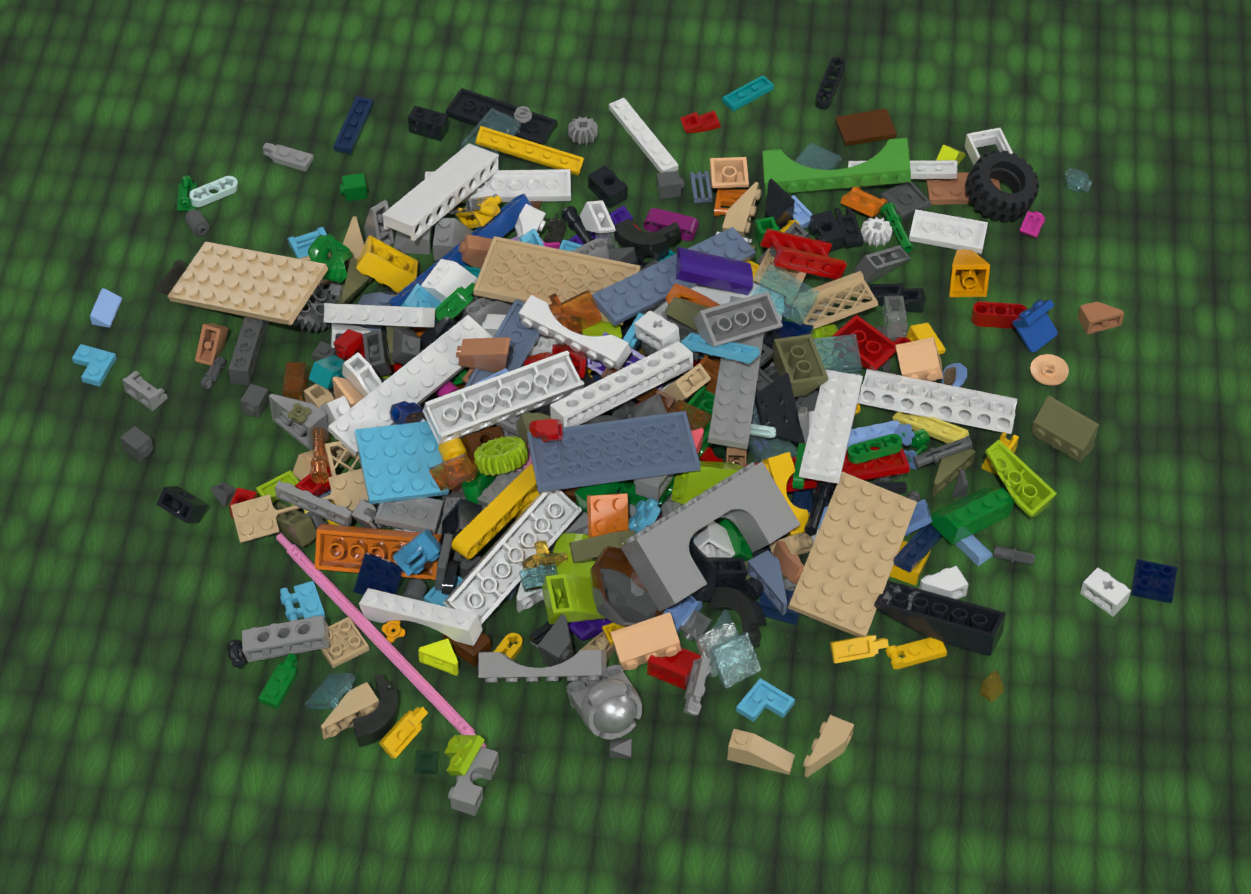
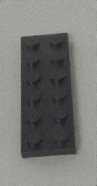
[445,88,557,145]

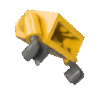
[447,194,502,229]

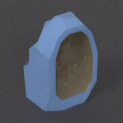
[942,363,967,387]

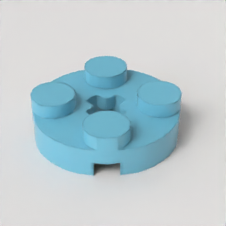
[628,498,661,534]

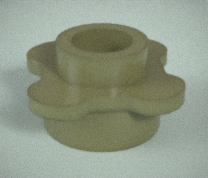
[287,403,311,423]

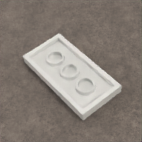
[909,209,988,254]

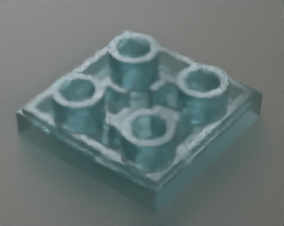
[795,142,842,170]
[709,632,762,688]
[305,673,356,710]

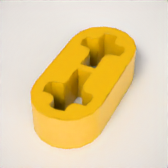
[494,633,523,660]

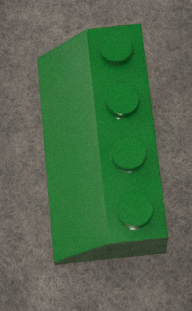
[930,487,1015,545]

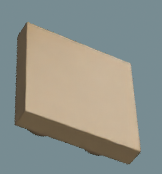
[320,617,369,668]

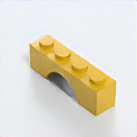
[761,452,809,537]

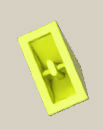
[936,145,966,164]
[418,638,459,676]

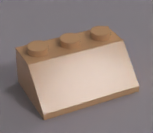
[610,612,682,670]

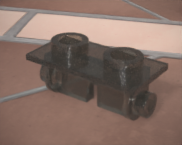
[543,213,566,245]
[155,259,187,295]

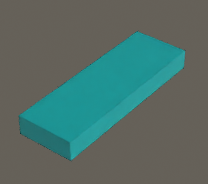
[722,75,774,111]

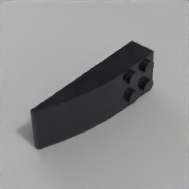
[874,580,1006,656]

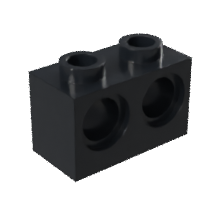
[408,106,449,142]

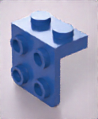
[1012,299,1057,353]

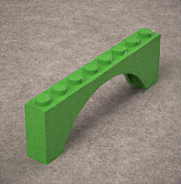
[763,138,911,195]

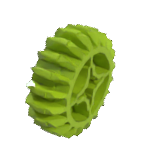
[474,436,528,476]

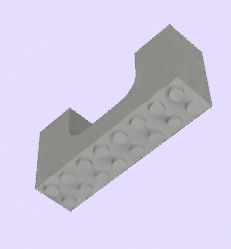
[621,462,800,612]

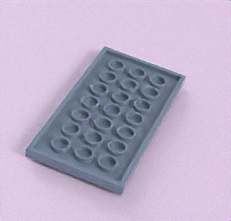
[527,411,700,492]

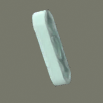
[189,176,238,207]

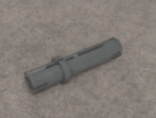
[913,436,973,468]

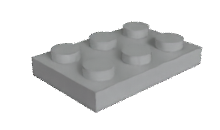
[375,497,443,534]

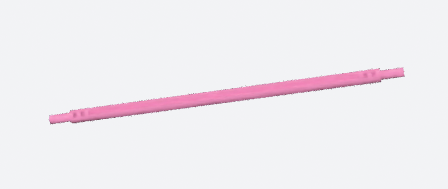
[276,533,486,748]

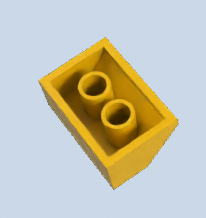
[356,235,418,293]

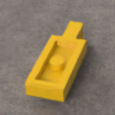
[830,635,889,663]
[379,707,428,759]

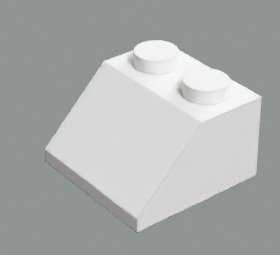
[421,259,478,302]

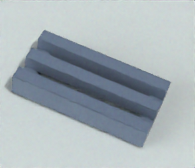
[690,171,712,203]

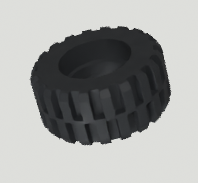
[965,150,1039,222]

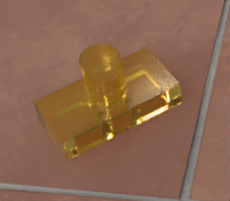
[522,540,568,570]

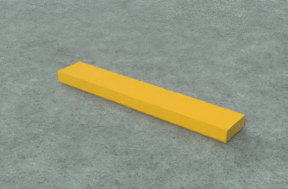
[475,126,584,176]

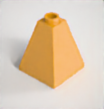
[949,249,990,297]

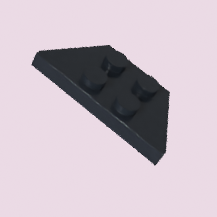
[755,373,805,446]

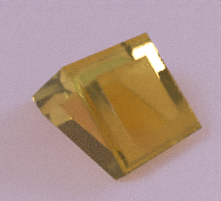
[980,670,1004,702]

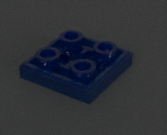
[353,553,403,596]
[1131,559,1177,603]

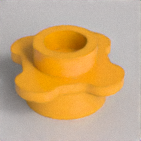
[382,620,406,643]

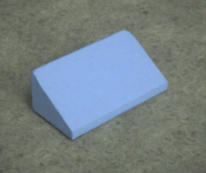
[90,288,122,328]
[955,535,993,566]

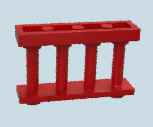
[760,228,847,280]

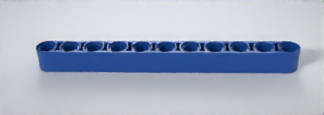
[389,194,532,307]

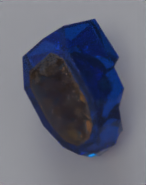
[389,401,425,425]

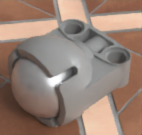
[566,665,642,740]

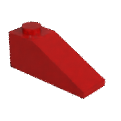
[552,344,586,378]

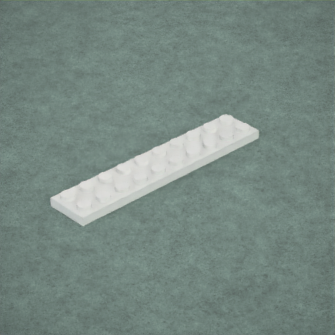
[328,315,493,456]

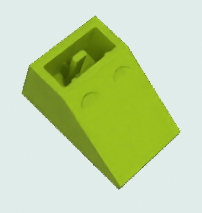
[542,574,605,624]

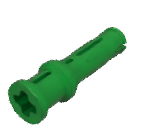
[880,203,914,253]

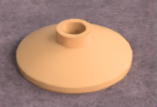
[1030,354,1069,385]

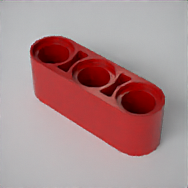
[971,301,1027,329]

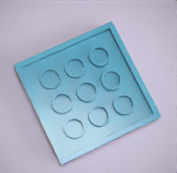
[354,421,449,504]

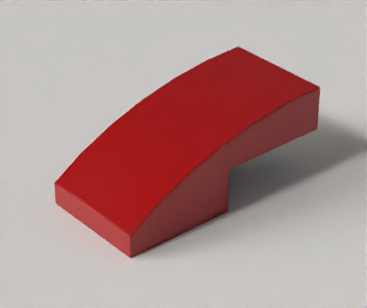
[680,110,721,133]
[295,466,337,496]

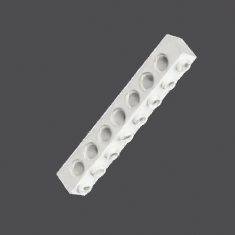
[550,341,693,428]

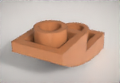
[772,541,804,584]

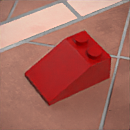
[830,315,897,371]

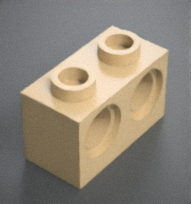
[663,363,711,406]

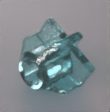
[1065,168,1093,193]

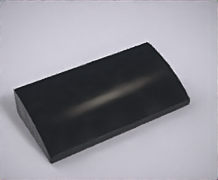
[689,540,717,602]

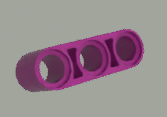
[643,208,699,241]

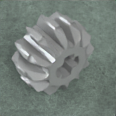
[568,116,598,146]

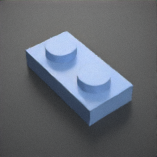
[792,195,813,229]

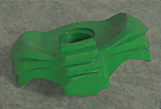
[308,234,353,284]

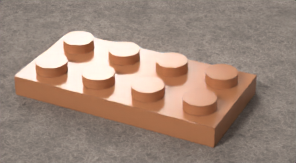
[925,172,1001,205]

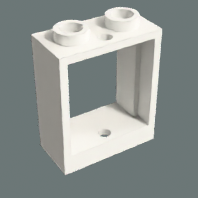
[965,128,1013,165]

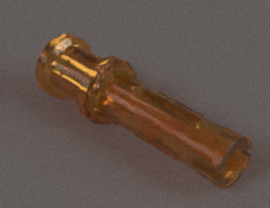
[311,427,329,483]

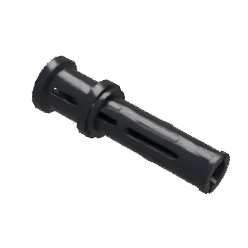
[561,206,594,244]
[804,481,834,535]

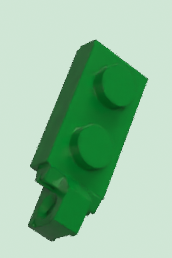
[435,282,475,322]
[258,653,298,709]

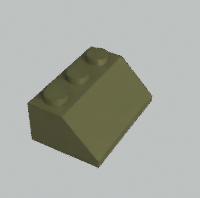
[772,334,828,397]
[1031,396,1099,463]

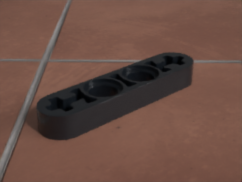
[815,57,845,110]

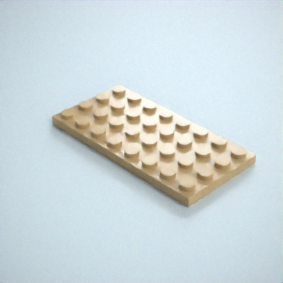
[473,236,641,325]
[168,242,328,325]
[788,472,917,637]

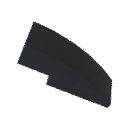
[864,283,926,312]

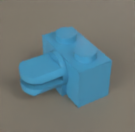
[393,528,442,576]

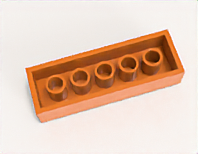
[315,524,442,580]

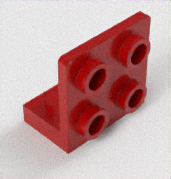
[647,647,702,690]

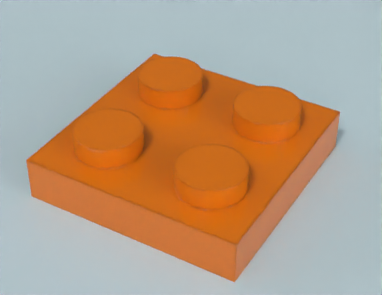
[587,493,629,537]

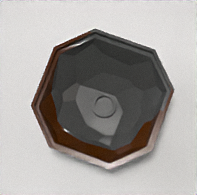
[590,546,665,626]

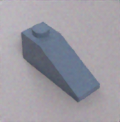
[747,550,787,616]

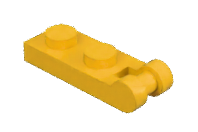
[885,637,947,669]

